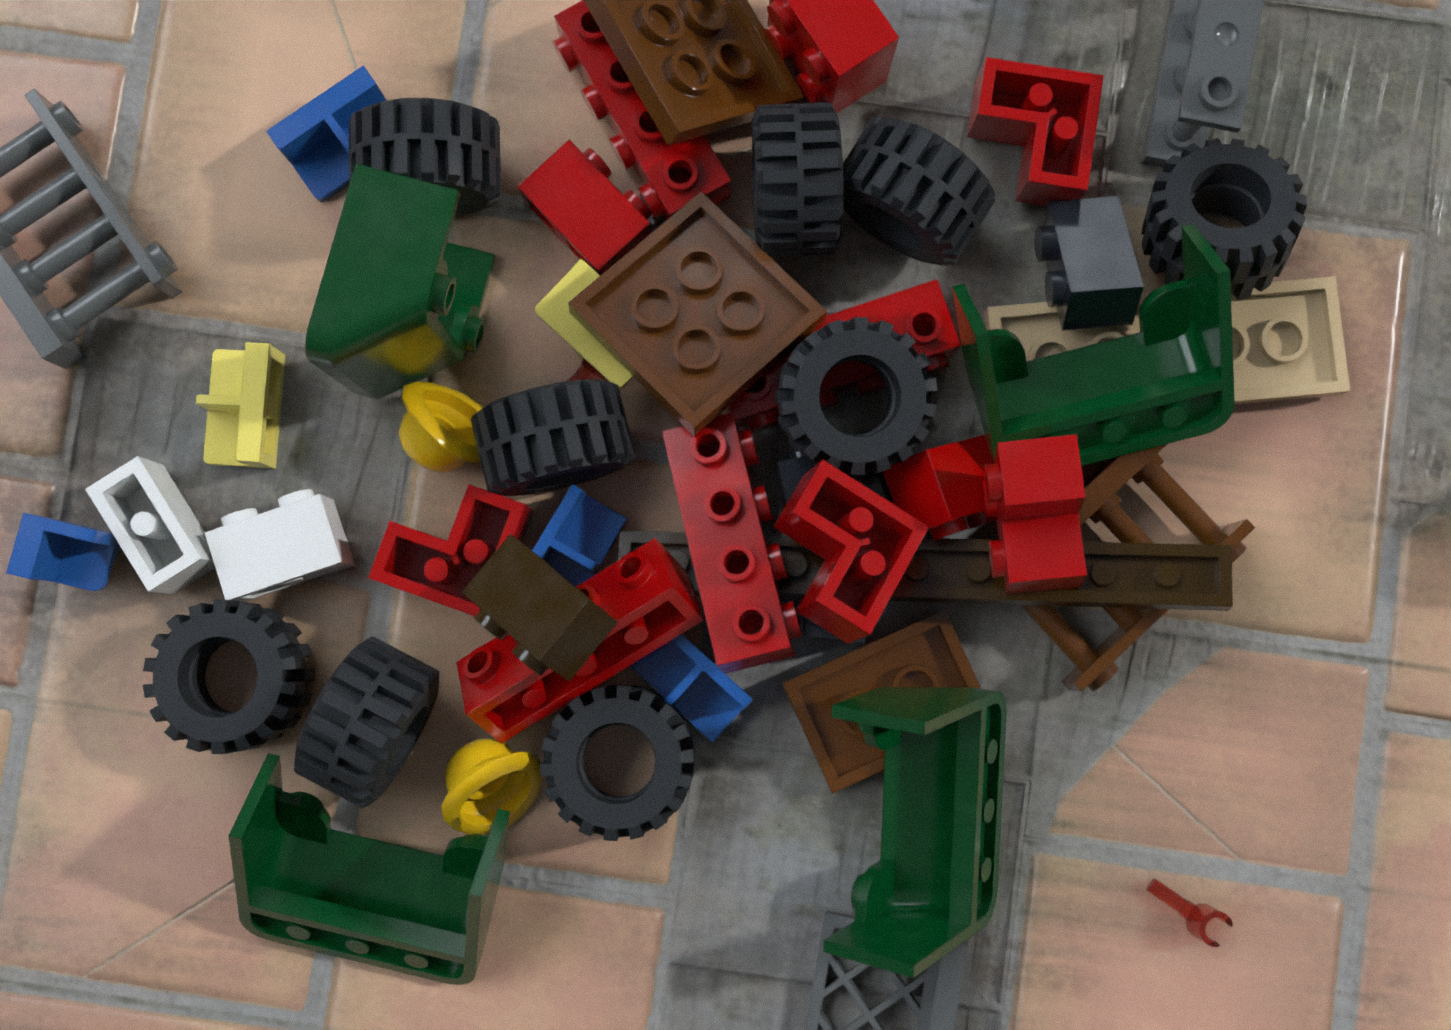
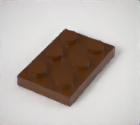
[782,609,981,794]

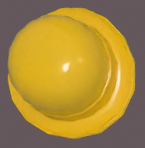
[399,382,484,473]
[441,738,543,835]

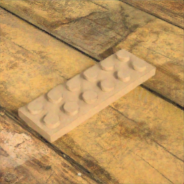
[984,276,1350,404]

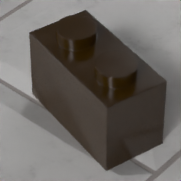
[462,534,618,681]

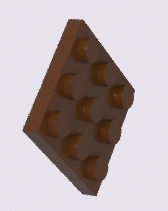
[584,0,804,146]
[568,192,827,436]

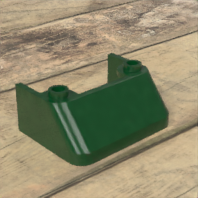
[305,164,496,399]
[952,224,1235,466]
[823,687,1007,978]
[228,753,510,985]

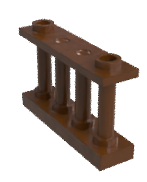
[1020,444,1255,691]

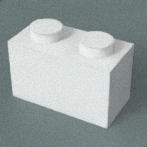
[85,456,215,595]
[204,489,355,602]

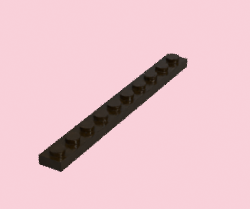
[618,531,1233,611]

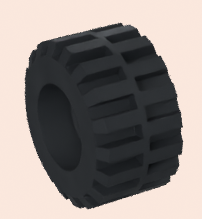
[349,98,501,217]
[752,103,843,257]
[843,117,995,266]
[1141,138,1307,300]
[775,317,938,475]
[471,379,635,496]
[143,600,315,754]
[294,637,440,808]
[540,684,695,841]

